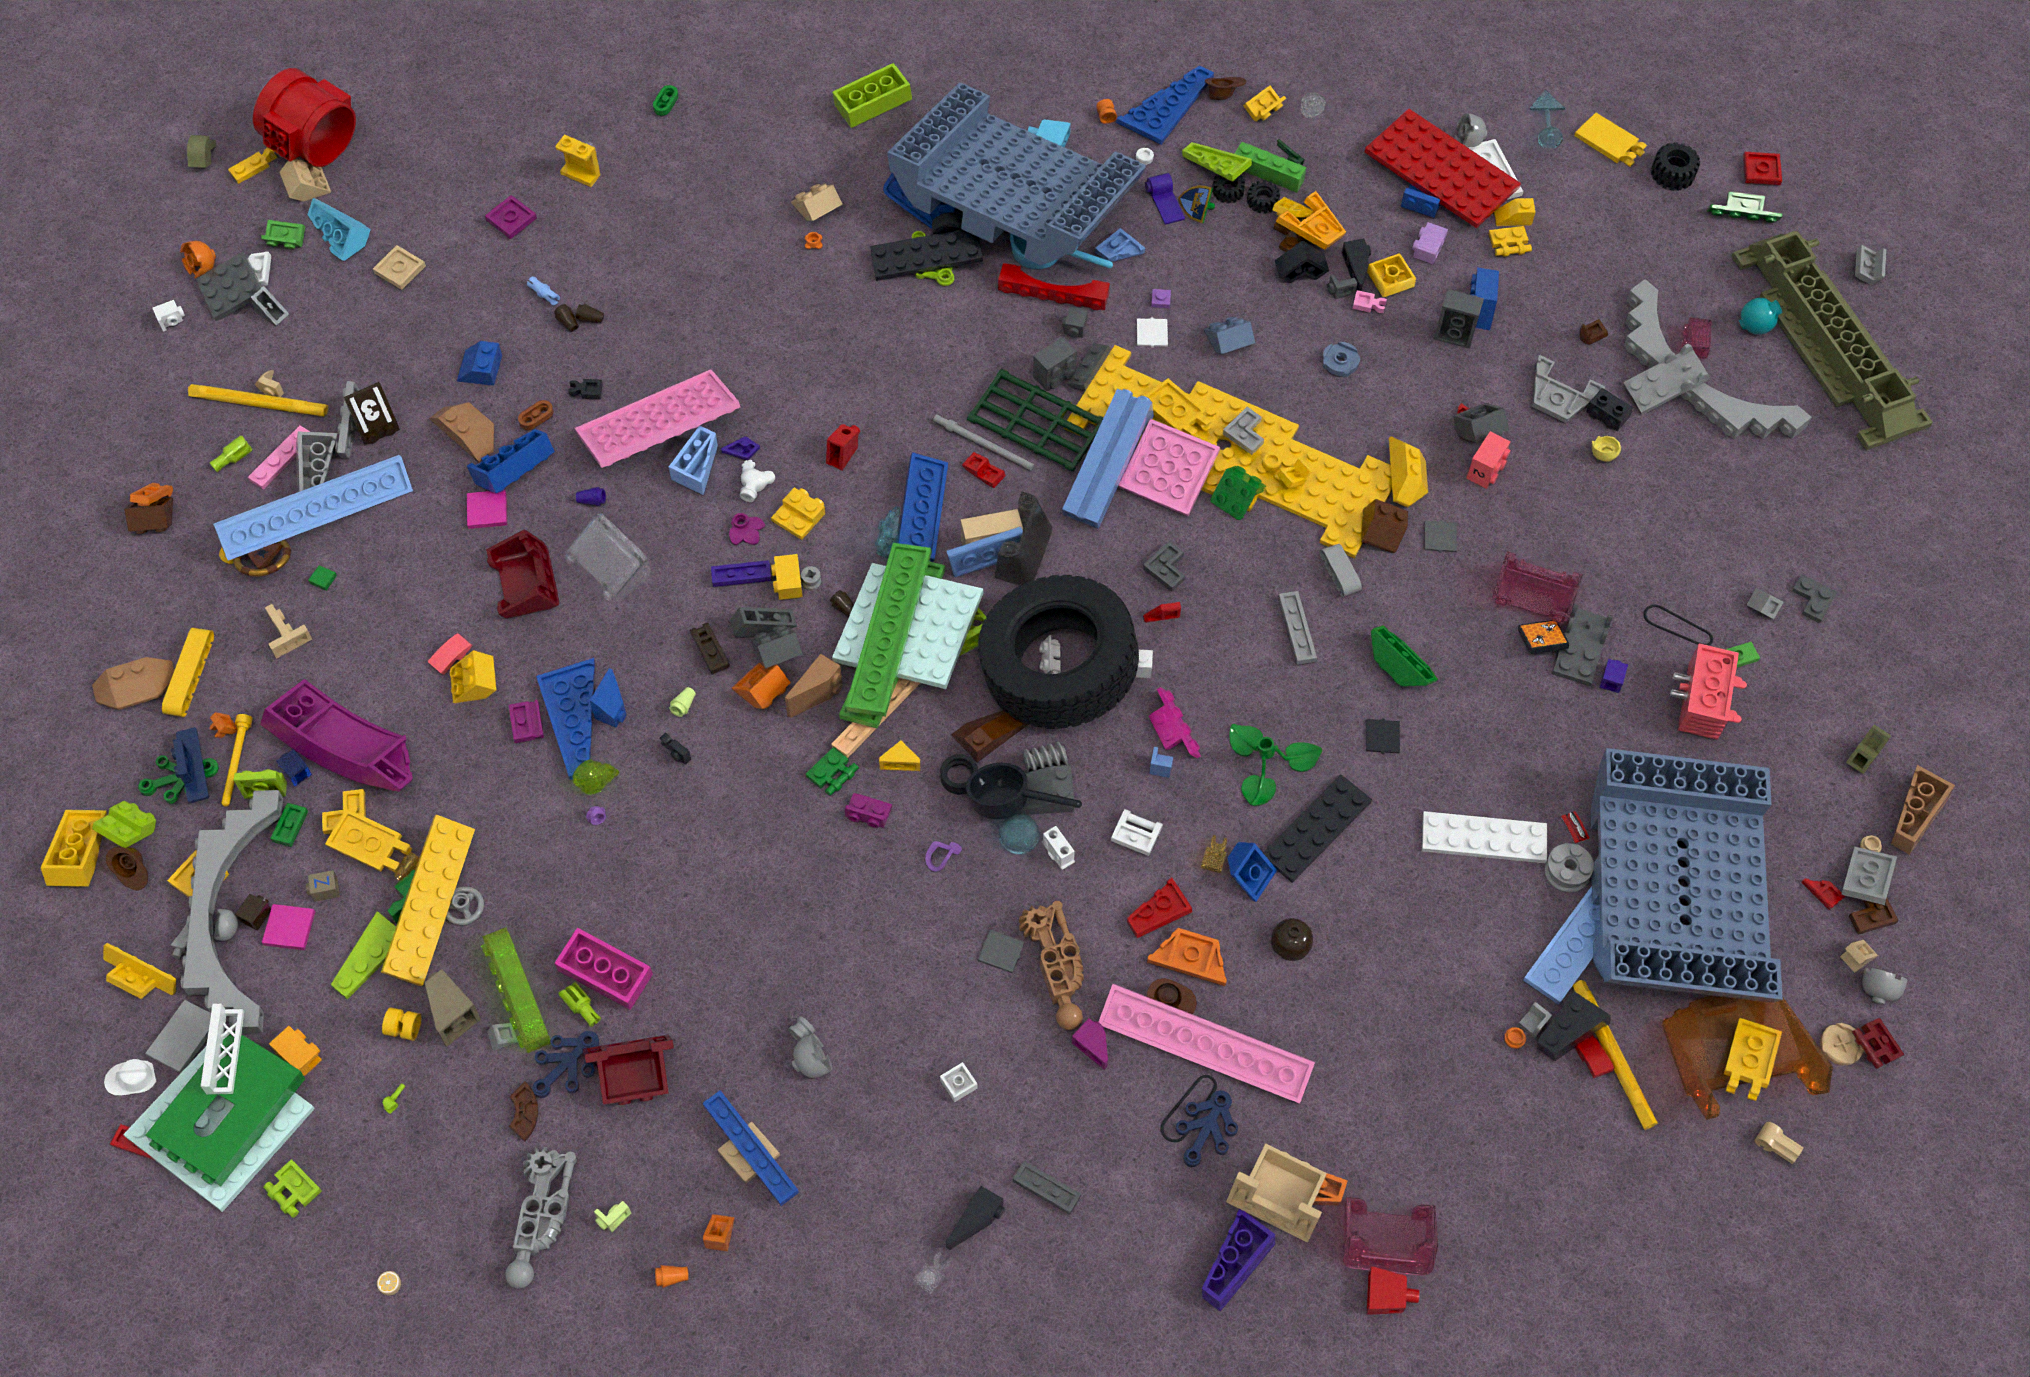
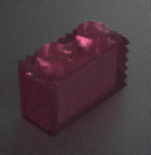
[1682,317,1712,359]

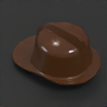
[1205,77,1246,100]
[106,847,148,891]
[1147,978,1197,1014]

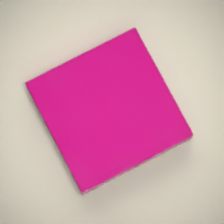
[467,490,507,529]
[262,904,315,950]

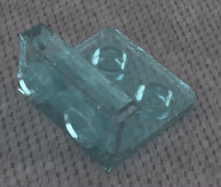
[875,506,901,558]

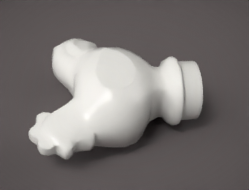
[740,460,775,502]

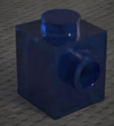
[276,749,312,786]

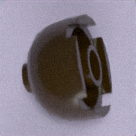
[1271,918,1313,961]

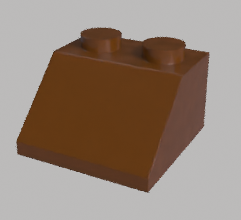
[124,497,173,534]
[1361,499,1408,553]

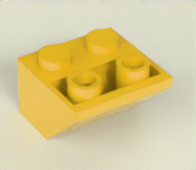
[450,650,496,703]

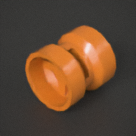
[1096,99,1117,124]

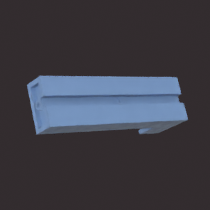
[1062,389,1154,529]

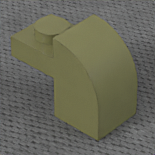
[187,135,216,168]
[1846,725,1891,774]

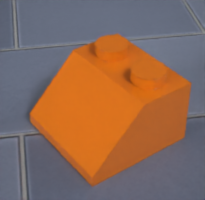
[732,663,791,709]

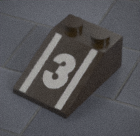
[344,382,400,445]

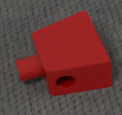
[826,424,860,471]
[1366,1266,1419,1315]

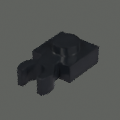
[568,379,603,399]
[659,733,691,765]

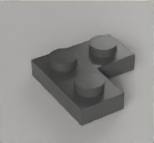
[1143,541,1185,591]
[1792,574,1837,623]

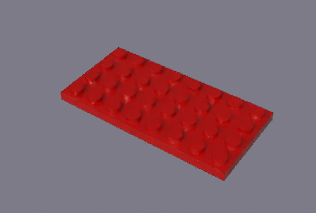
[1364,109,1521,228]

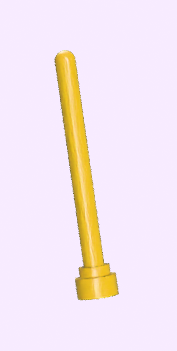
[221,714,253,807]

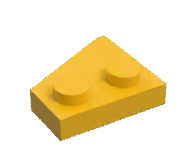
[1272,197,1314,218]

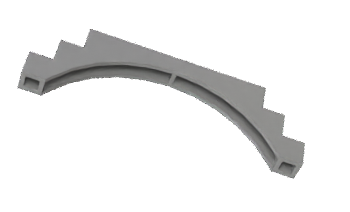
[1624,279,1812,439]
[180,790,283,1034]

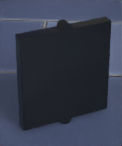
[1366,718,1400,754]

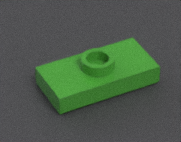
[1725,642,1760,667]

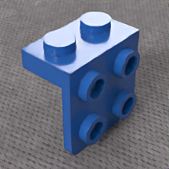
[1401,184,1441,218]

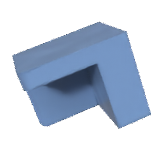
[1149,747,1173,778]

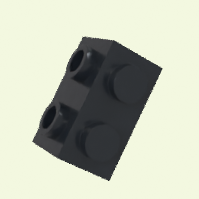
[1586,388,1634,431]

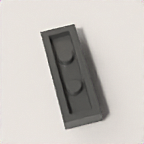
[1068,343,1111,390]
[1013,1161,1081,1215]

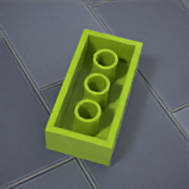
[832,63,912,128]

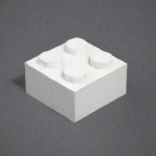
[940,1062,977,1102]

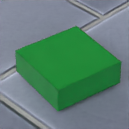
[308,565,337,591]

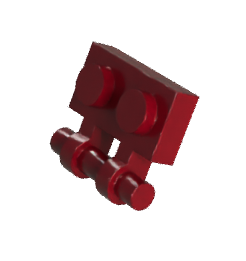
[1852,1018,1904,1069]

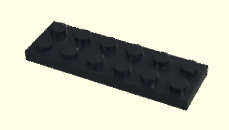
[870,229,983,281]
[1263,774,1372,883]

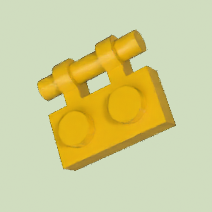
[1488,226,1532,257]

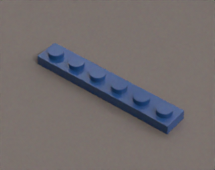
[702,1090,799,1206]

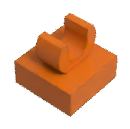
[210,712,238,738]

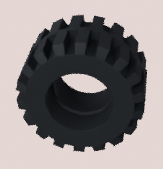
[1651,142,1700,191]

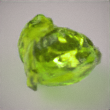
[572,759,619,794]

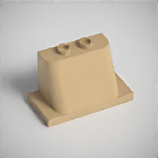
[1226,1144,1327,1242]

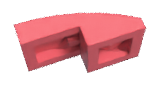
[428,633,473,675]

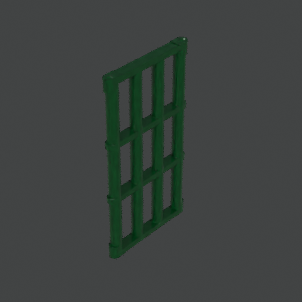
[967,368,1104,472]

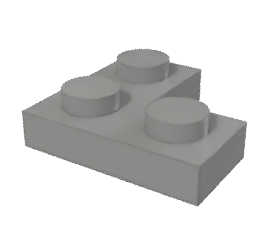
[1223,407,1264,455]

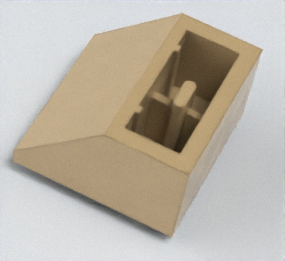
[280,159,331,202]
[791,183,842,221]

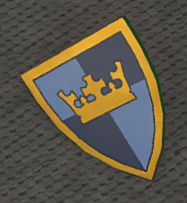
[1178,185,1215,223]

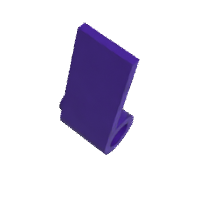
[1145,173,1185,225]

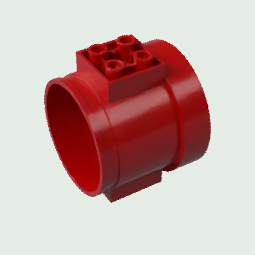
[253,68,356,167]

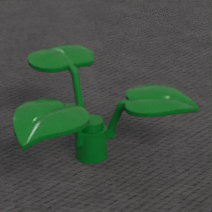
[1229,724,1322,806]

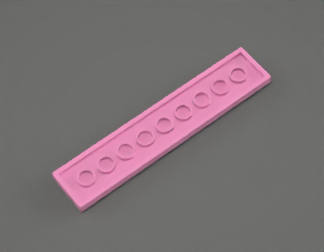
[1099,984,1315,1103]

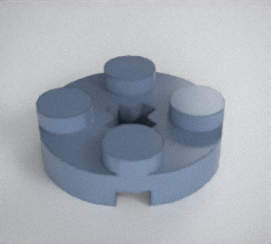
[1322,342,1360,377]

